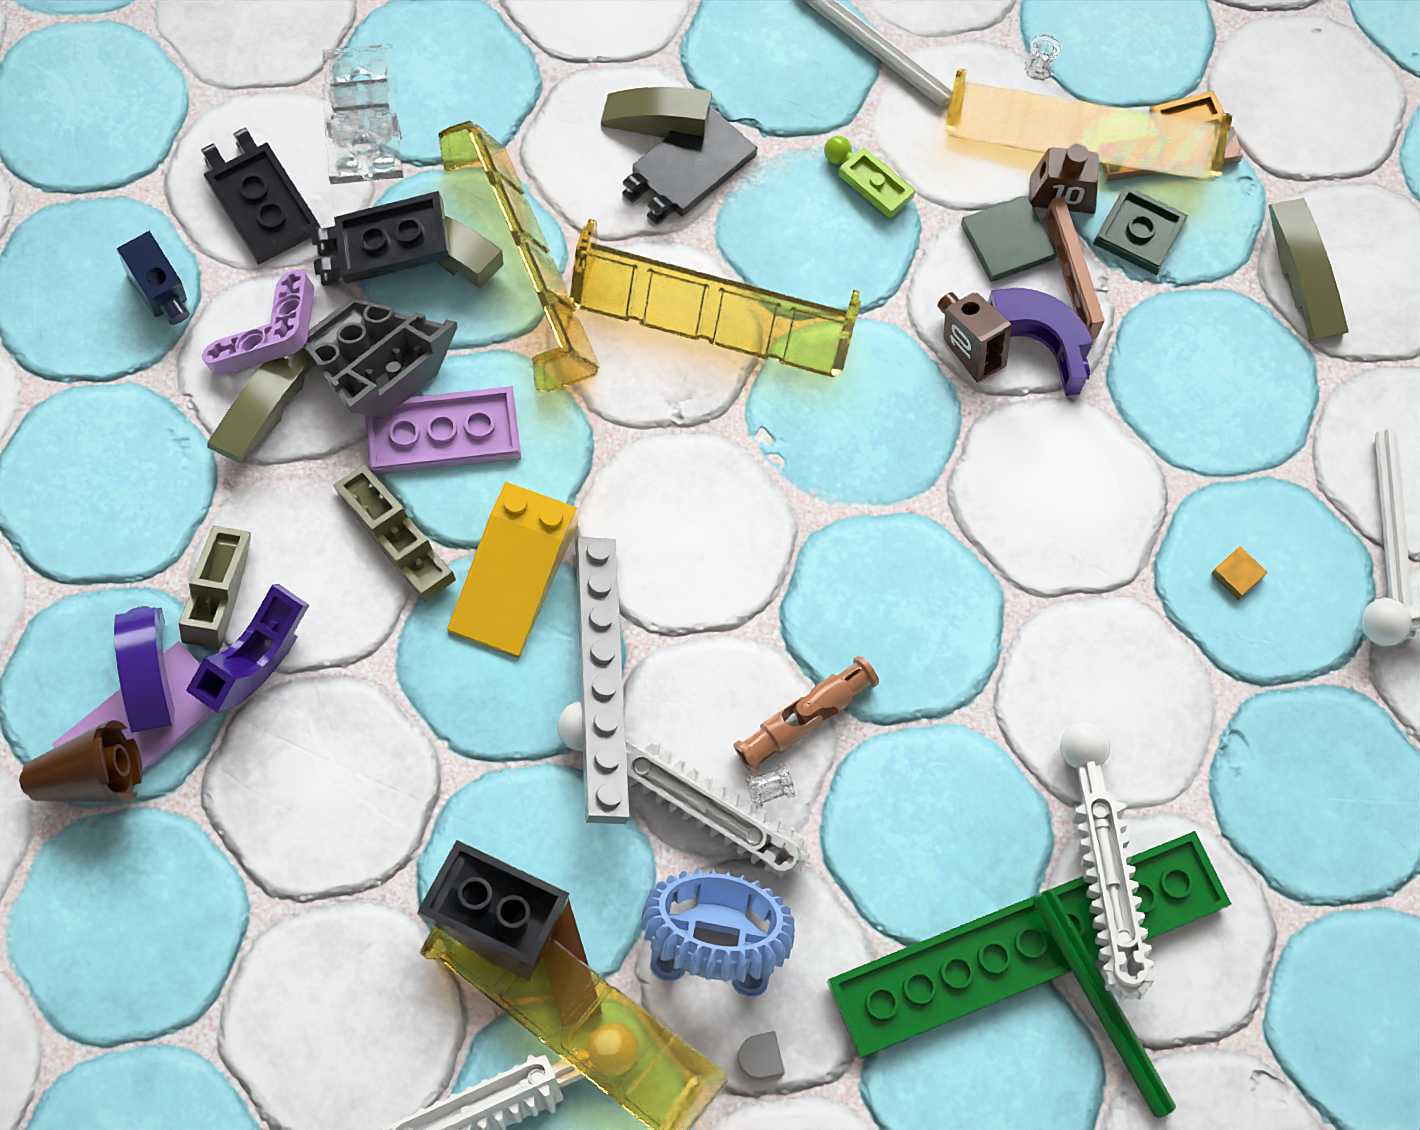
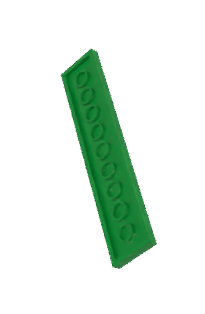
[827,831,1232,1060]

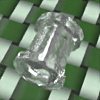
[1024,35,1061,81]
[745,763,795,809]

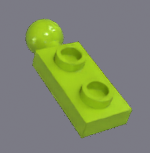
[824,136,915,219]

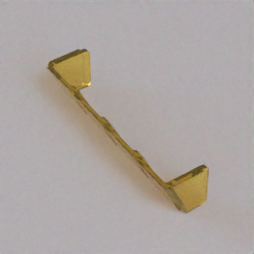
[945,68,1233,182]
[438,121,600,392]
[570,219,861,377]
[420,926,729,1130]

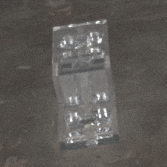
[321,43,404,185]

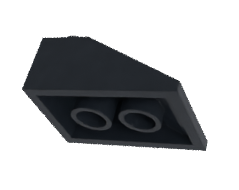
[417,840,570,982]

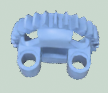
[641,869,795,997]

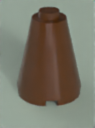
[19,720,142,803]

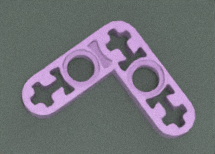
[202,269,314,376]

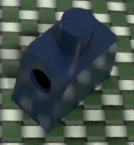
[116,230,190,325]

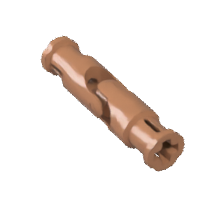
[733,656,879,773]

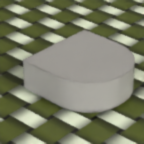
[738,1031,785,1079]

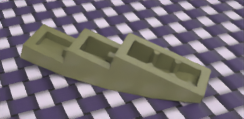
[1268,197,1349,341]
[207,347,315,464]
[333,464,456,602]

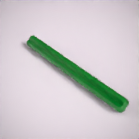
[1033,889,1176,1118]

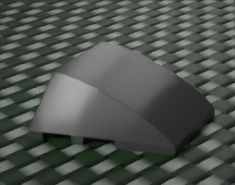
[303,298,458,417]

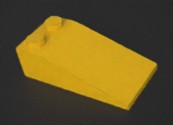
[447,481,578,658]

